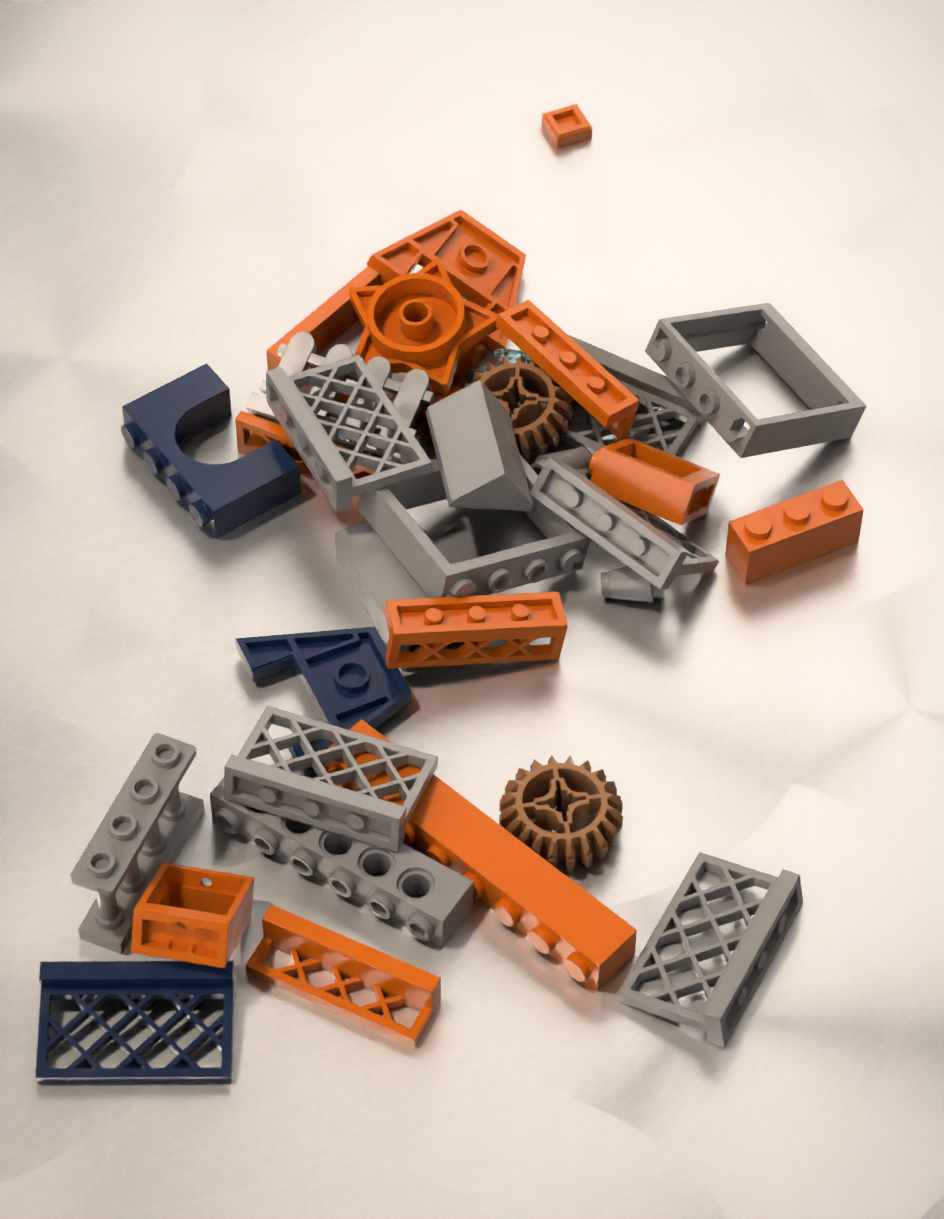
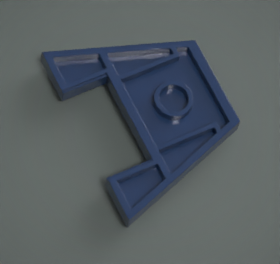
[236,627,411,778]

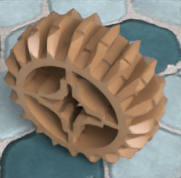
[465,355,573,462]
[499,755,623,873]

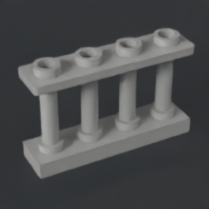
[70,733,204,954]

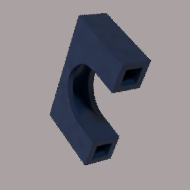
[121,363,301,539]

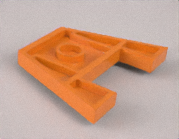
[366,210,526,357]

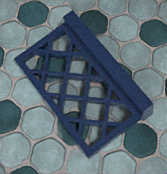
[35,961,236,1083]

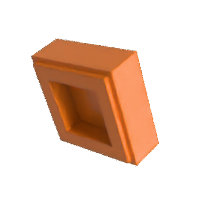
[542,104,592,148]

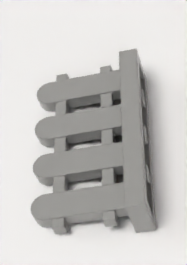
[245,332,435,465]

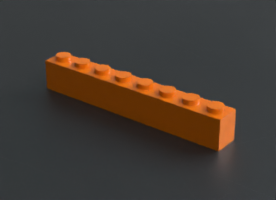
[324,719,637,991]

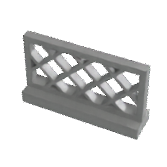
[518,334,706,457]
[266,354,432,513]
[529,457,719,590]
[224,706,438,852]
[618,852,803,1048]

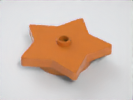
[348,258,498,394]

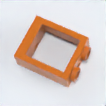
[588,437,721,525]
[131,862,254,968]

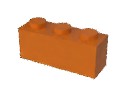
[725,479,864,585]

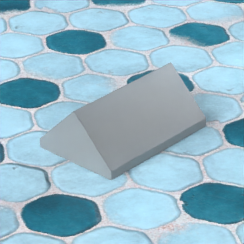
[426,380,534,511]

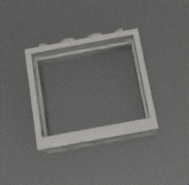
[645,302,867,458]
[358,455,591,598]

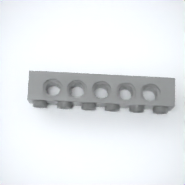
[210,778,474,947]

